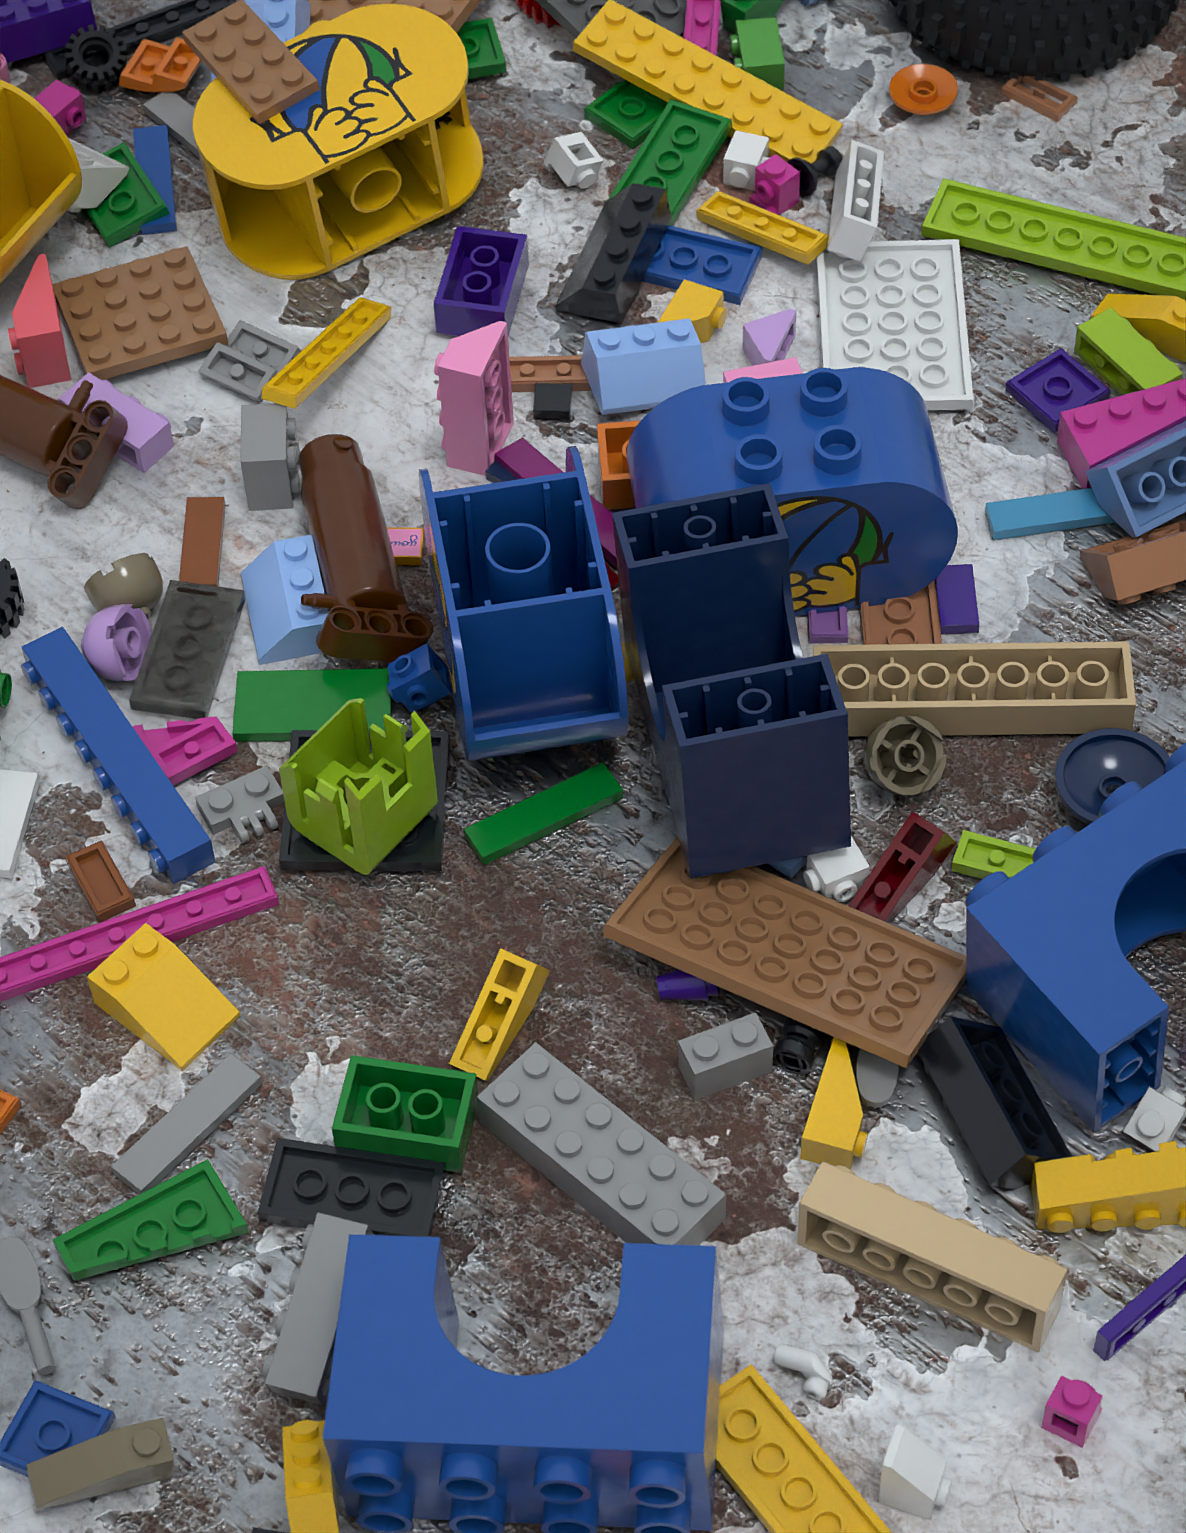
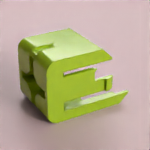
[279,698,438,875]

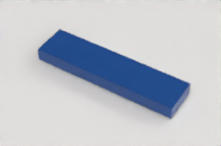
[133,125,177,235]

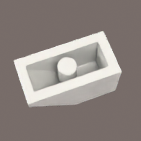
[879,1424,952,1520]

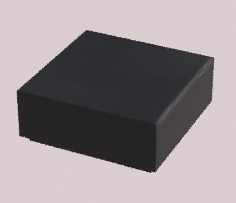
[533,383,572,420]

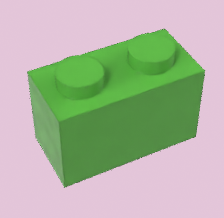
[730,17,785,90]

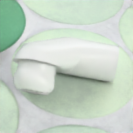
[774,1344,833,1400]

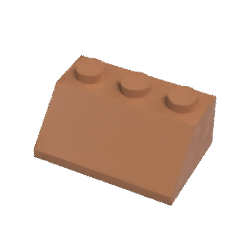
[1079,520,1186,604]

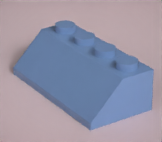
[1085,421,1186,538]

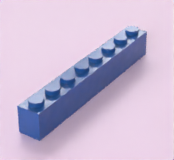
[21,626,216,884]

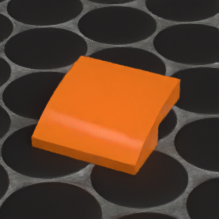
[119,37,202,92]

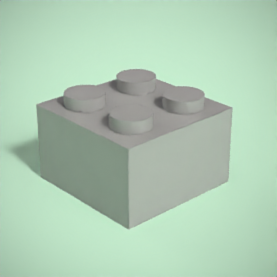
[240,403,300,511]

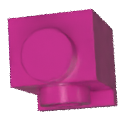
[750,154,800,215]
[1041,1375,1103,1448]

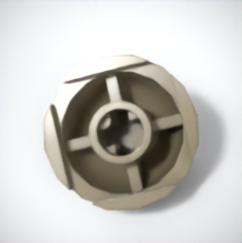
[84,553,163,619]
[864,716,947,795]

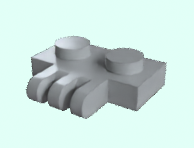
[195,765,285,844]

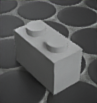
[678,1012,773,1100]

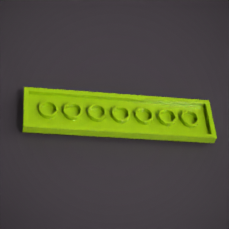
[921,178,1186,300]

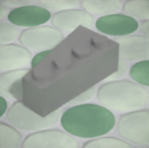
[262,1213,374,1406]

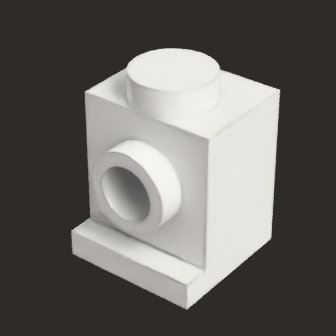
[544,132,604,189]

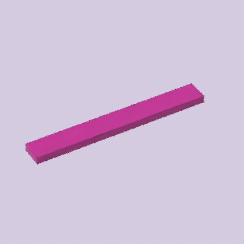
[0,866,279,1002]

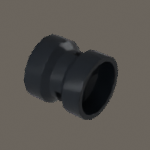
[773,1017,825,1075]

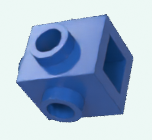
[387,644,452,713]

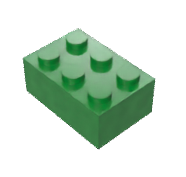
[332,1055,478,1173]

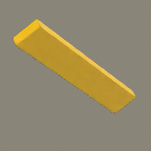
[261,297,392,409]

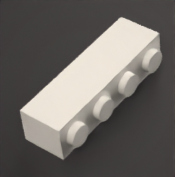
[827,140,884,262]

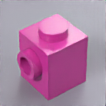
[34,80,87,136]

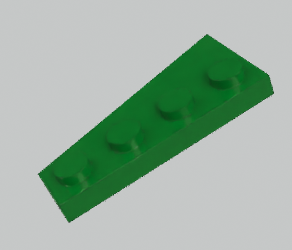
[52,1159,249,1281]

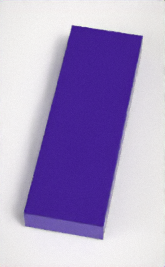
[1093,1254,1186,1361]

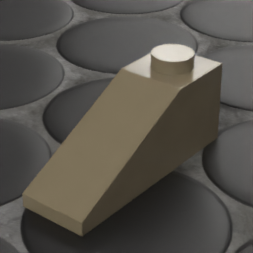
[26,1417,174,1510]

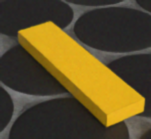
[696,191,829,265]

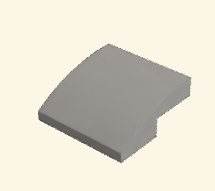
[198,320,301,402]

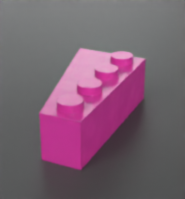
[1057,378,1186,489]

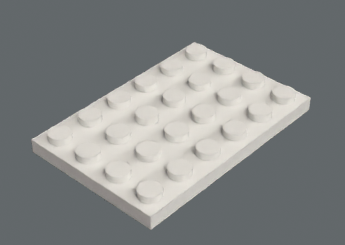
[816,239,973,410]

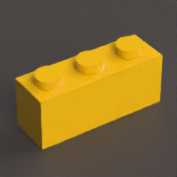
[282,1420,339,1533]

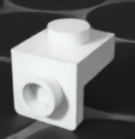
[1123,1085,1186,1151]

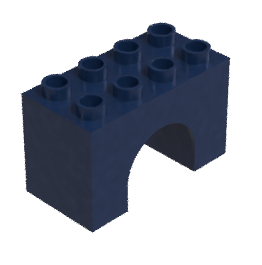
[612,483,851,879]

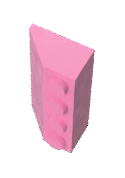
[434,321,514,476]

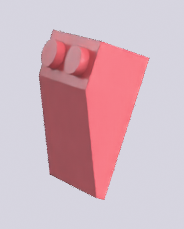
[8,253,71,388]

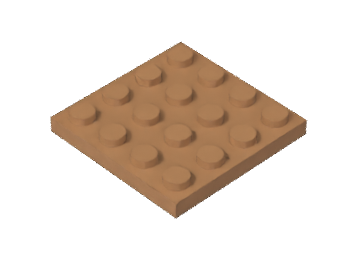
[53,246,229,380]

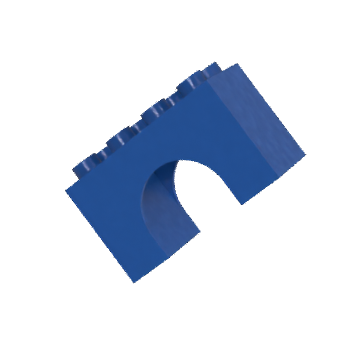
[965,743,1186,1133]
[323,1234,724,1533]

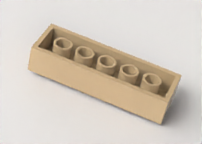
[797,1161,1068,1353]

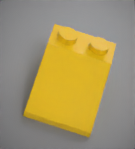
[87,923,240,1071]

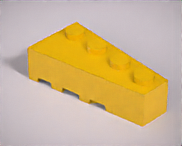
[1031,1141,1186,1233]

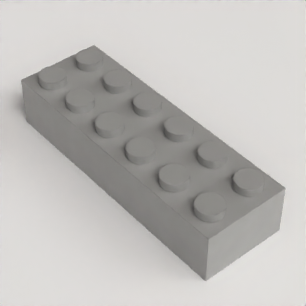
[477,1042,726,1245]

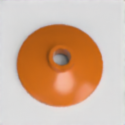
[889,64,958,115]

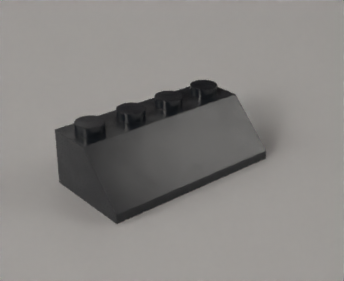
[555,183,672,323]
[918,1016,1072,1189]

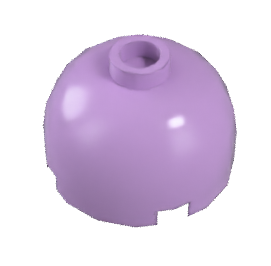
[81,604,154,682]

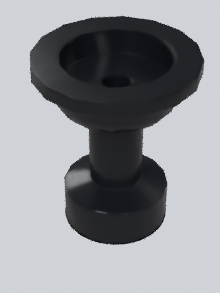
[787,146,843,198]

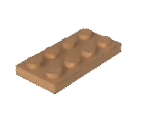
[182,0,320,124]

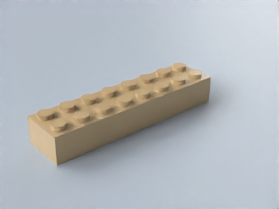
[813,641,1136,736]

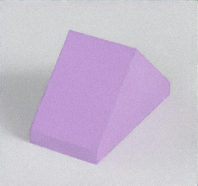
[743,309,796,365]

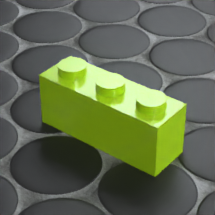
[1074,308,1183,396]

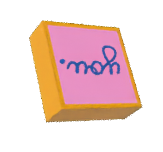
[387,527,425,566]

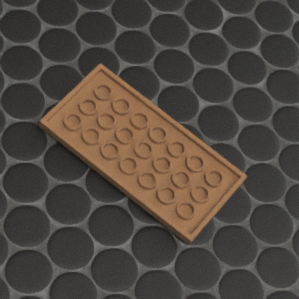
[603,836,966,1068]

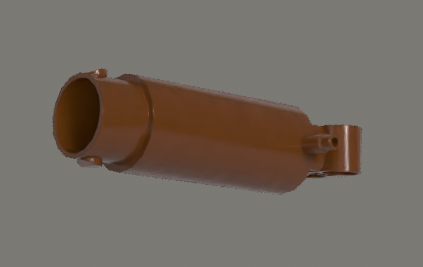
[0,375,128,509]
[298,434,434,662]

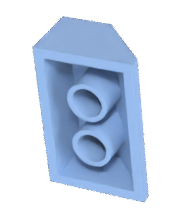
[581,318,706,415]
[241,534,329,665]

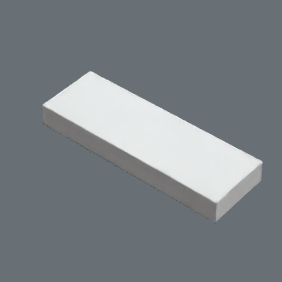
[0,769,40,879]

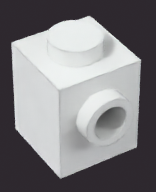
[723,131,770,191]
[803,836,870,902]

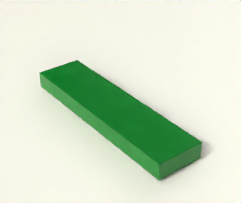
[464,762,623,865]

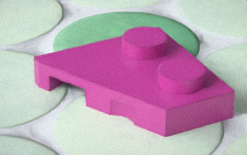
[133,716,238,786]

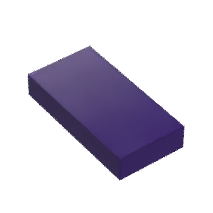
[935,564,980,634]

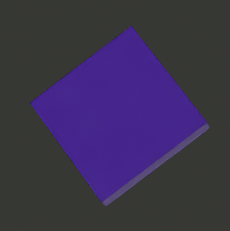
[1006,348,1111,434]

